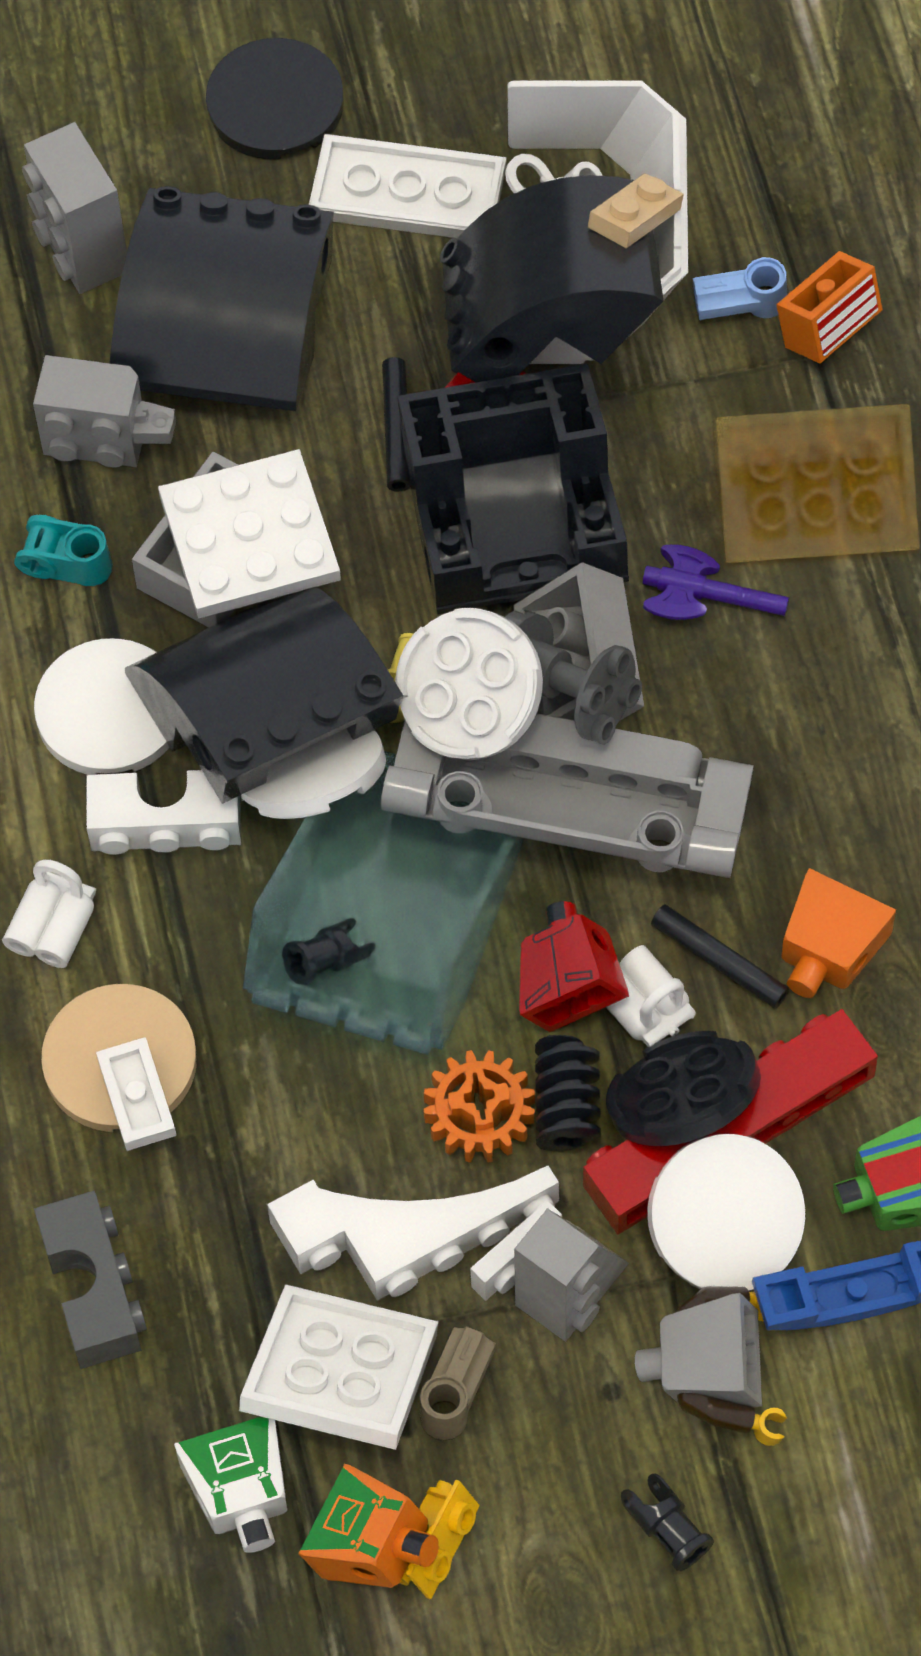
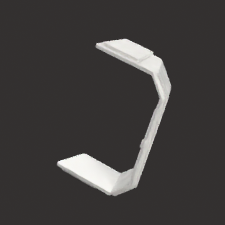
[508,81,688,364]

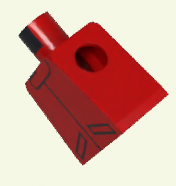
[519,901,629,1032]

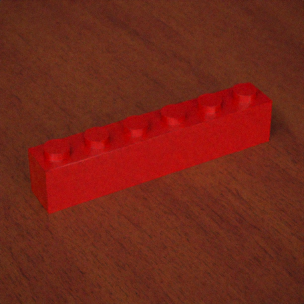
[583,1009,878,1235]

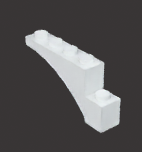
[267,1166,559,1301]

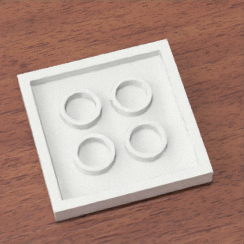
[158,449,341,619]
[239,1284,438,1450]

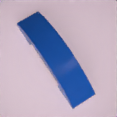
[751,1240,921,1330]

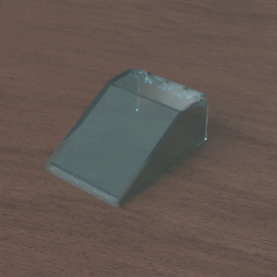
[243,751,524,1055]

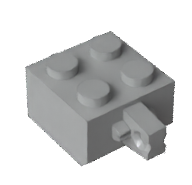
[33,355,176,467]

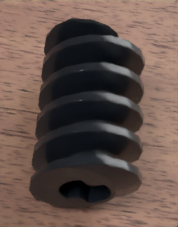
[535,1035,601,1152]

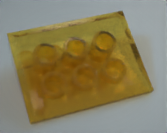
[712,404,919,563]

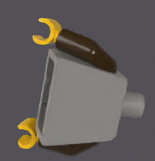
[635,1286,787,1446]

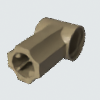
[420,1326,496,1440]

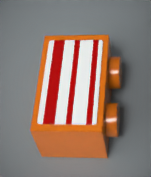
[776,251,883,364]

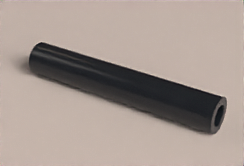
[382,357,411,492]
[651,904,789,1009]

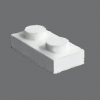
[96,1037,176,1151]
[470,1200,562,1301]

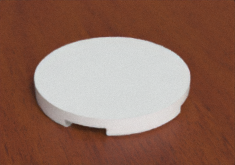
[395,608,543,760]
[34,638,169,775]
[241,729,386,819]
[648,1134,805,1291]

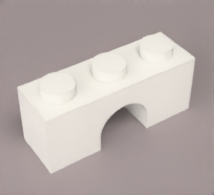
[87,770,241,855]

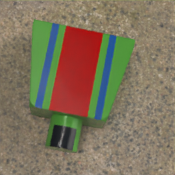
[833,1116,921,1231]

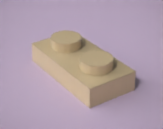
[588,173,684,248]

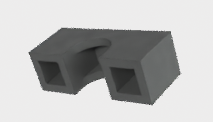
[34,1190,147,1369]

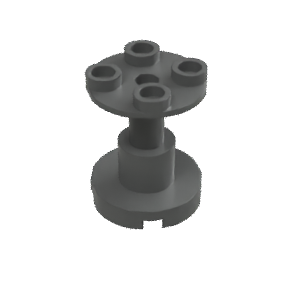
[505,609,642,745]

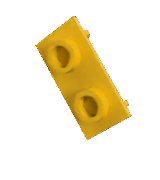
[400,1480,480,1599]

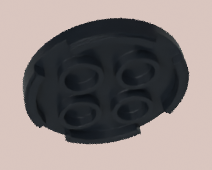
[206,38,344,159]
[606,1031,761,1146]

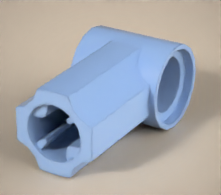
[692,257,787,320]

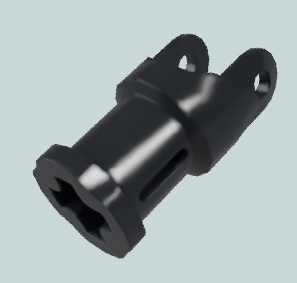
[282,918,376,985]
[621,1473,714,1571]

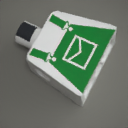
[174,1417,287,1553]

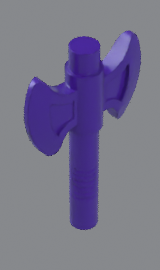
[642,544,789,620]

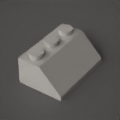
[513,562,644,721]

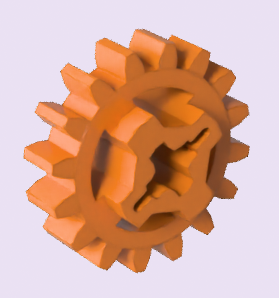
[423,1050,535,1162]

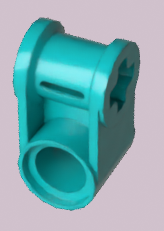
[14,515,113,586]

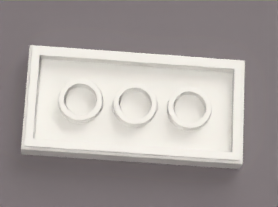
[309,134,506,238]

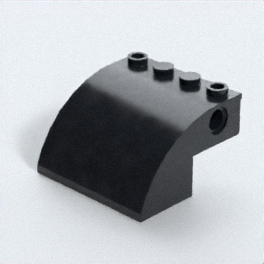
[440,175,664,382]
[110,186,334,411]
[397,364,629,614]
[125,587,404,804]

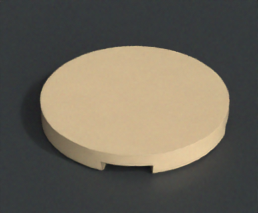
[41,984,197,1132]

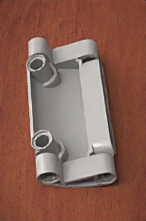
[381,713,754,878]

